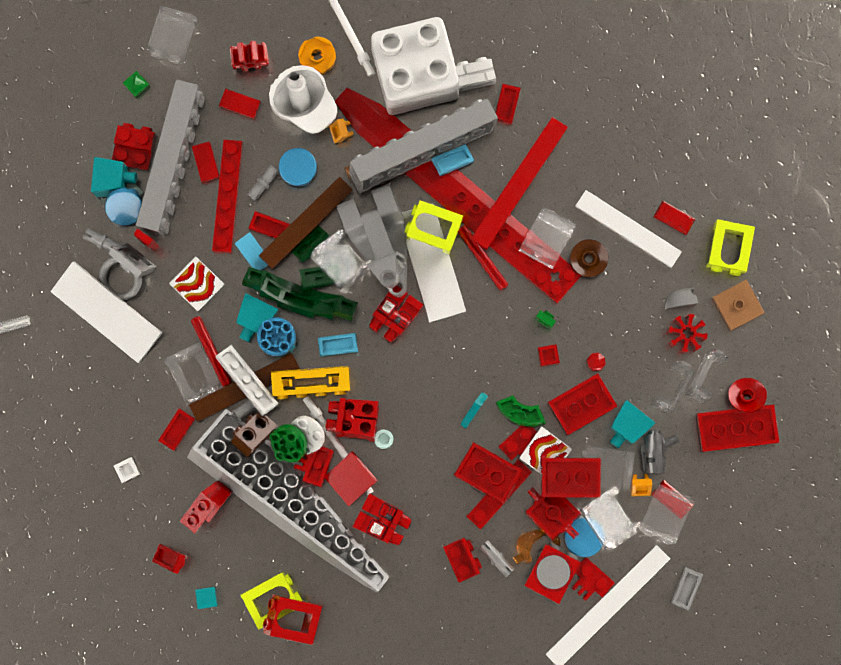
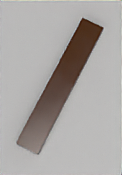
[259,177,353,269]
[189,353,300,422]

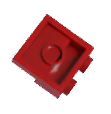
[112,123,157,172]

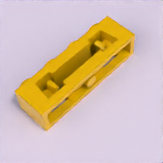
[271,366,350,399]

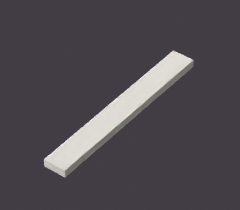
[546,545,670,665]

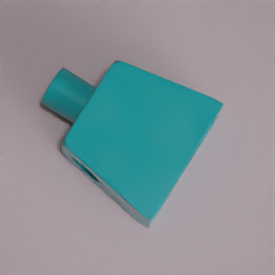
[91,157,138,197]
[236,293,280,342]
[609,400,656,449]

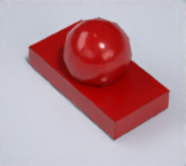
[152,544,186,574]

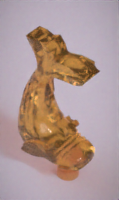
[513,530,561,564]

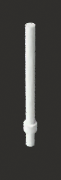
[329,0,375,77]
[303,396,373,496]

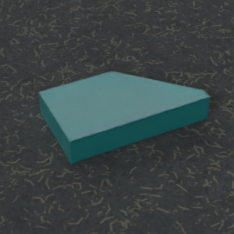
[461,393,488,428]

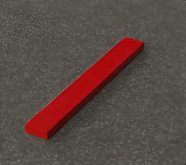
[471,117,568,250]

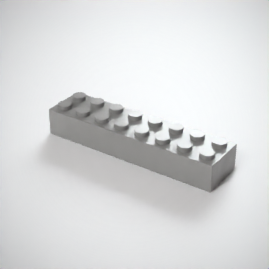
[136,80,205,238]
[349,98,498,193]

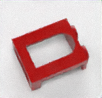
[180,480,233,534]
[263,594,322,645]

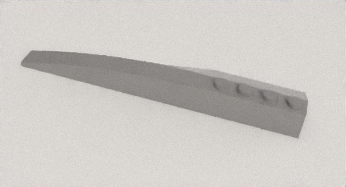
[187,409,389,593]

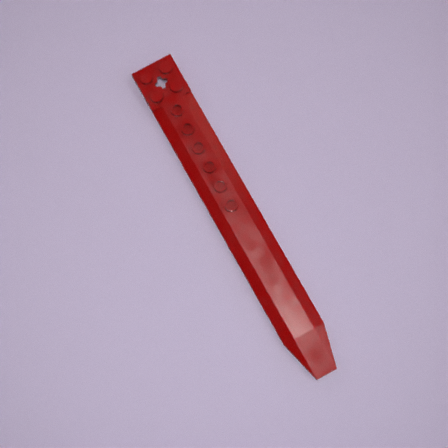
[335,88,581,304]

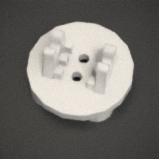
[291,416,325,454]

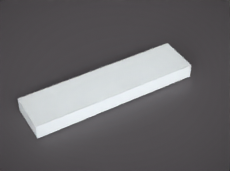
[216,345,278,416]

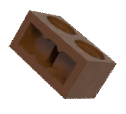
[231,412,277,457]

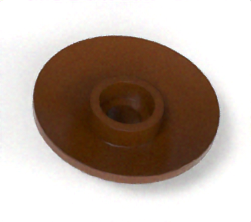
[570,239,609,277]

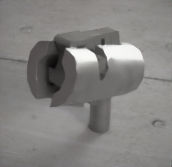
[640,430,679,474]

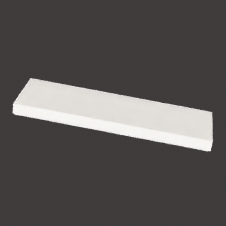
[402,203,466,323]
[50,262,162,363]

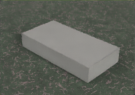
[670,567,703,611]

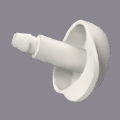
[269,65,338,134]

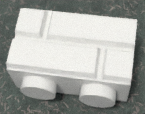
[456,57,496,92]

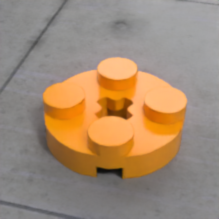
[298,36,336,75]

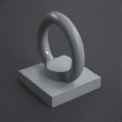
[99,243,157,301]

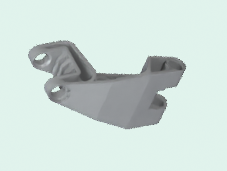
[337,183,407,297]

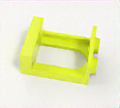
[404,200,463,254]
[706,219,755,276]
[241,572,302,630]

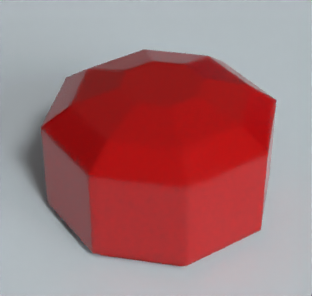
[587,353,606,372]

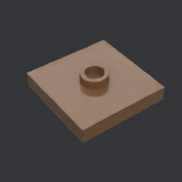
[712,279,765,331]

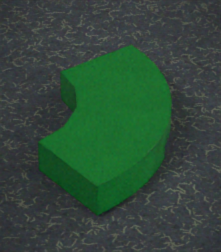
[496,395,546,427]

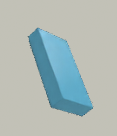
[431,144,474,176]
[235,232,268,270]
[318,333,358,357]

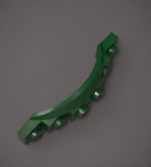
[242,267,358,321]

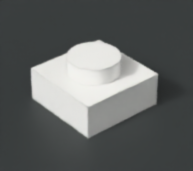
[114,457,141,483]

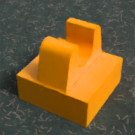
[329,118,354,144]
[631,474,652,496]

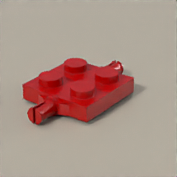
[526,487,581,541]

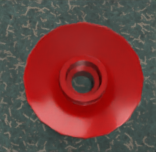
[728,378,767,412]

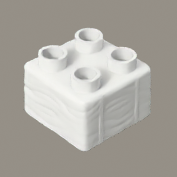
[371,17,459,115]

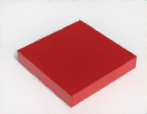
[325,451,378,506]

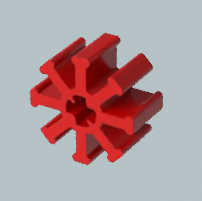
[229,41,269,71]
[666,314,708,354]

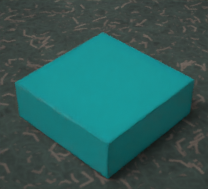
[195,587,218,609]

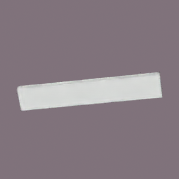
[575,190,682,268]

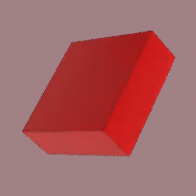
[537,344,560,367]

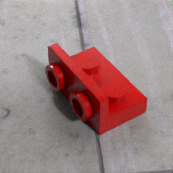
[443,537,482,583]

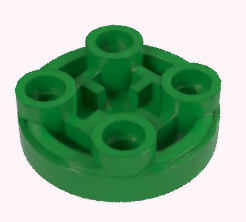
[270,424,308,462]

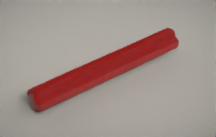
[458,225,508,290]
[191,316,232,387]

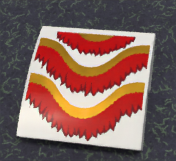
[169,256,224,311]
[519,427,572,475]

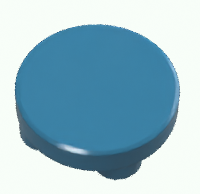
[279,148,317,186]
[105,188,143,225]
[257,317,296,356]
[564,518,604,557]

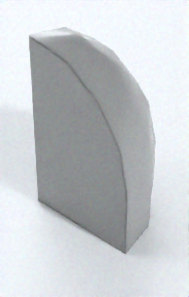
[665,287,698,310]

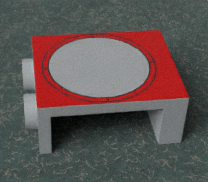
[524,542,581,604]

